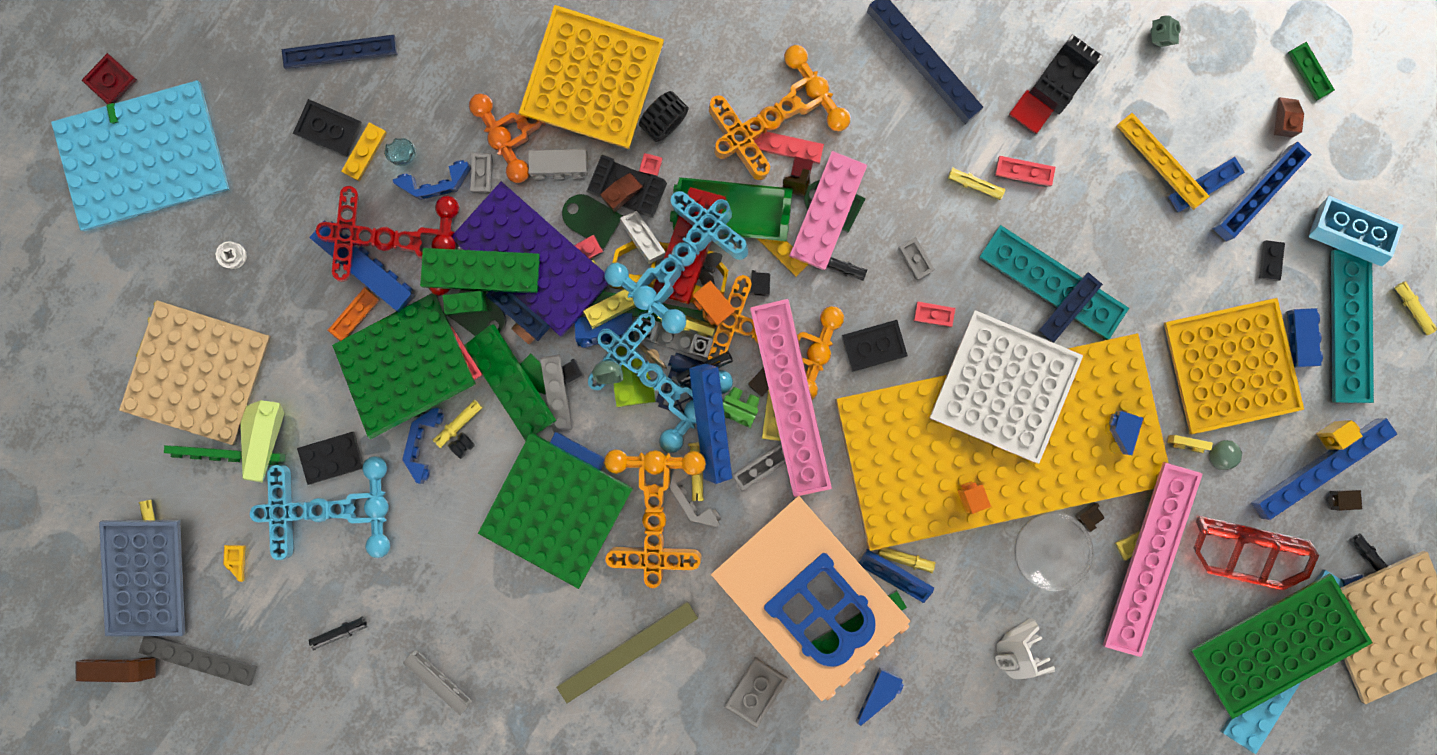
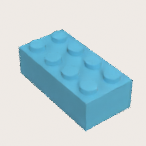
[1308,196,1403,267]

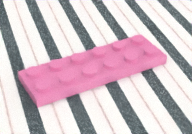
[789,151,867,271]

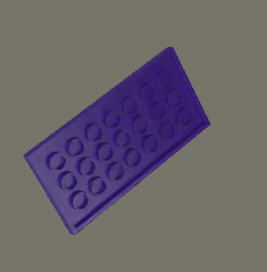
[451,181,609,337]

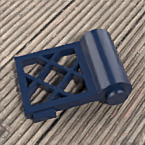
[656,352,712,413]

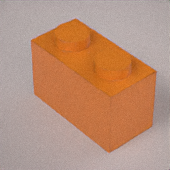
[692,280,736,326]
[957,481,991,514]

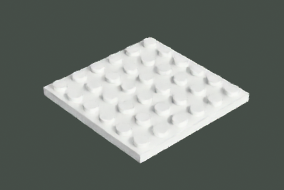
[929,310,1083,464]

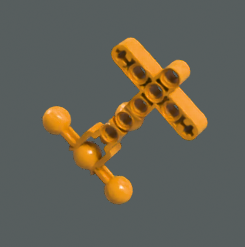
[709,45,850,180]
[702,275,844,400]
[604,449,706,588]

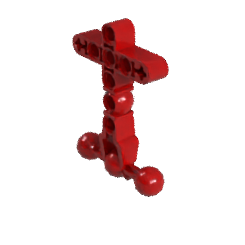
[316,186,460,296]

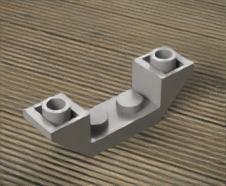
[635,318,713,358]
[670,469,721,527]

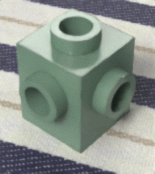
[1151,15,1181,47]

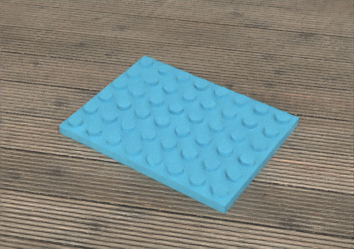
[51,80,230,231]

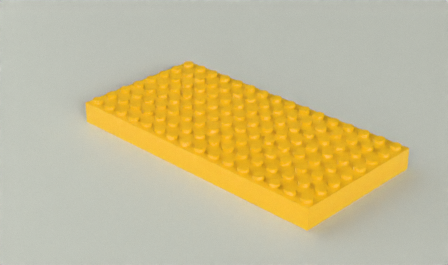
[835,333,1169,551]

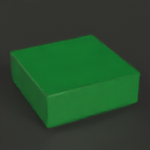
[107,103,119,124]

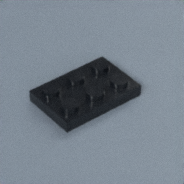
[293,99,362,157]
[841,320,908,372]
[297,432,363,485]

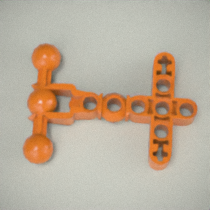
[469,93,546,183]

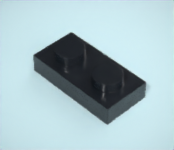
[1259,240,1285,281]

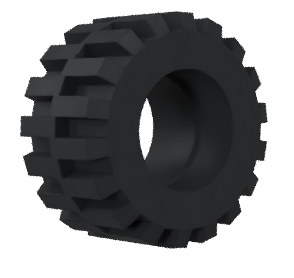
[639,91,689,142]

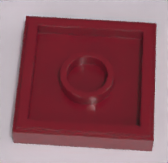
[81,53,137,104]

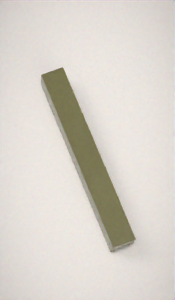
[556,601,698,703]

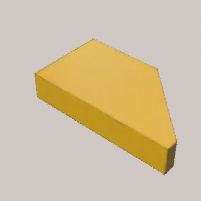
[223,545,246,582]

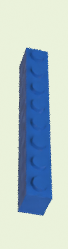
[1251,418,1397,520]

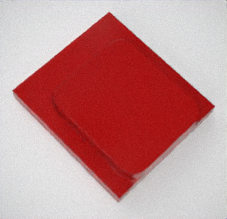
[1009,90,1054,134]

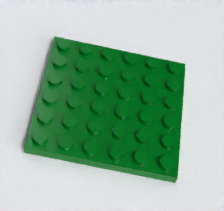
[332,293,476,439]
[478,432,633,589]

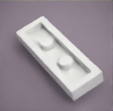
[620,211,666,264]

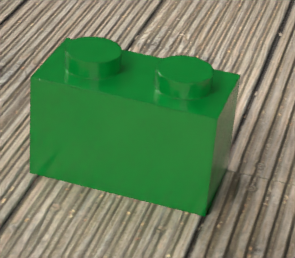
[443,291,488,315]

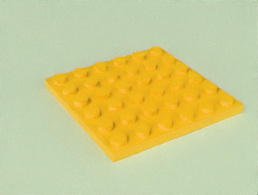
[519,5,664,149]
[1164,298,1304,434]

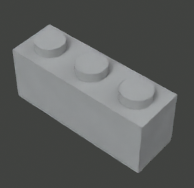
[528,149,588,180]

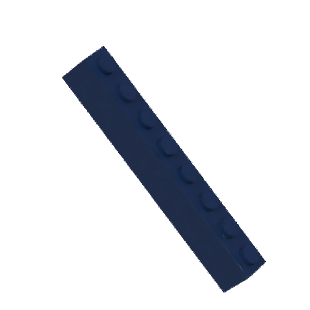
[867,0,983,125]

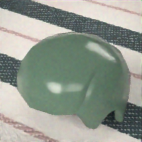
[592,361,623,384]
[1210,440,1242,470]

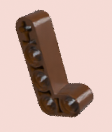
[75,657,156,682]

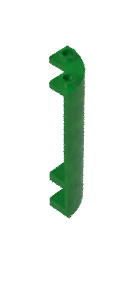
[670,177,793,241]

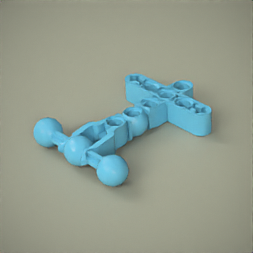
[605,191,749,334]
[588,311,733,453]
[249,456,390,560]

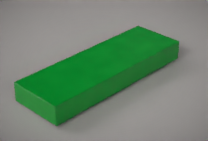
[1288,41,1335,101]

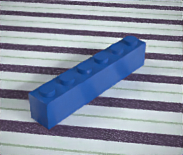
[1212,142,1312,242]
[309,220,415,312]
[689,364,732,484]

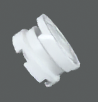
[215,241,247,269]

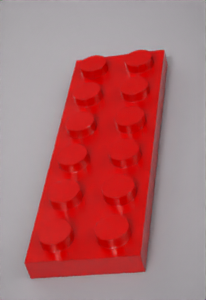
[653,187,727,304]

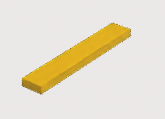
[1117,113,1210,210]

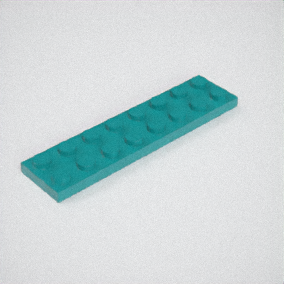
[979,225,1129,340]
[1331,250,1374,403]

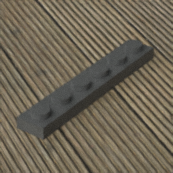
[138,636,257,686]

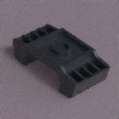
[1029,34,1103,115]
[586,155,667,218]

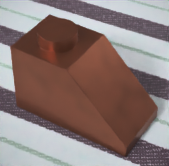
[1274,97,1304,138]
[600,173,643,213]

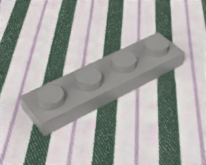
[540,355,572,433]

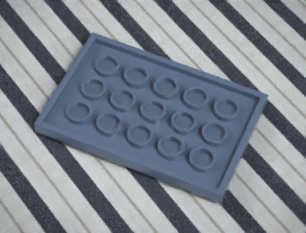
[99,520,185,636]

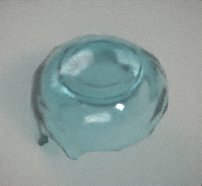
[384,138,416,167]

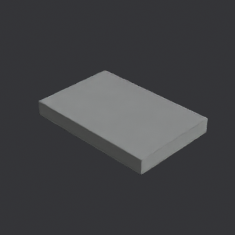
[724,657,788,728]

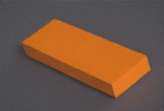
[327,287,380,341]

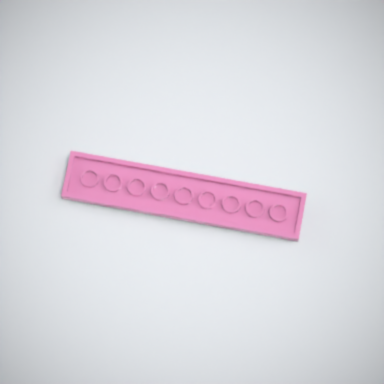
[750,299,832,497]
[1103,462,1203,657]

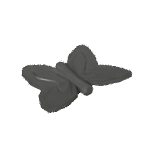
[698,252,723,286]

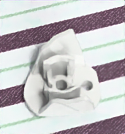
[995,618,1055,679]

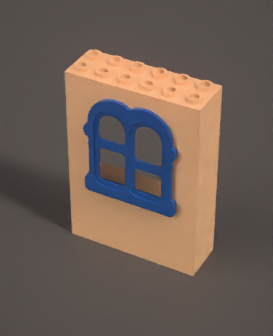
[711,496,910,701]

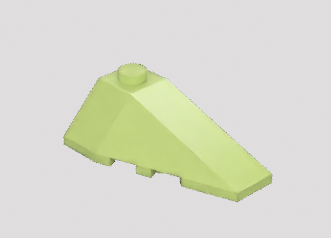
[241,400,285,482]

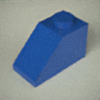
[1109,411,1143,455]

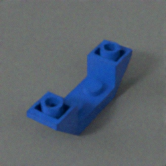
[393,160,471,200]
[402,408,444,484]

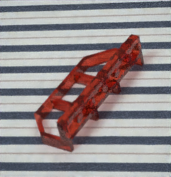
[1193,516,1319,590]

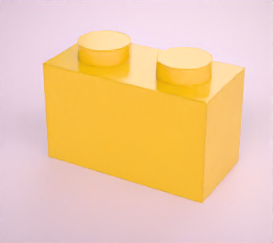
[1316,420,1363,450]

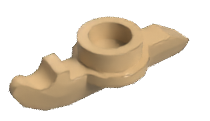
[638,343,667,369]

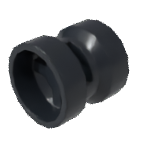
[448,432,475,459]

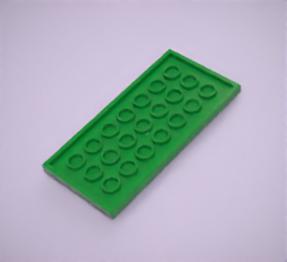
[1190,573,1373,719]

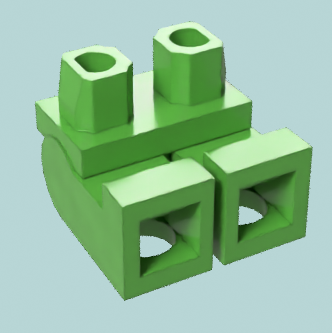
[723,387,759,429]

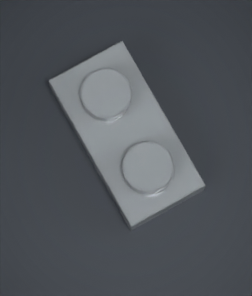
[471,153,492,193]
[898,237,935,280]

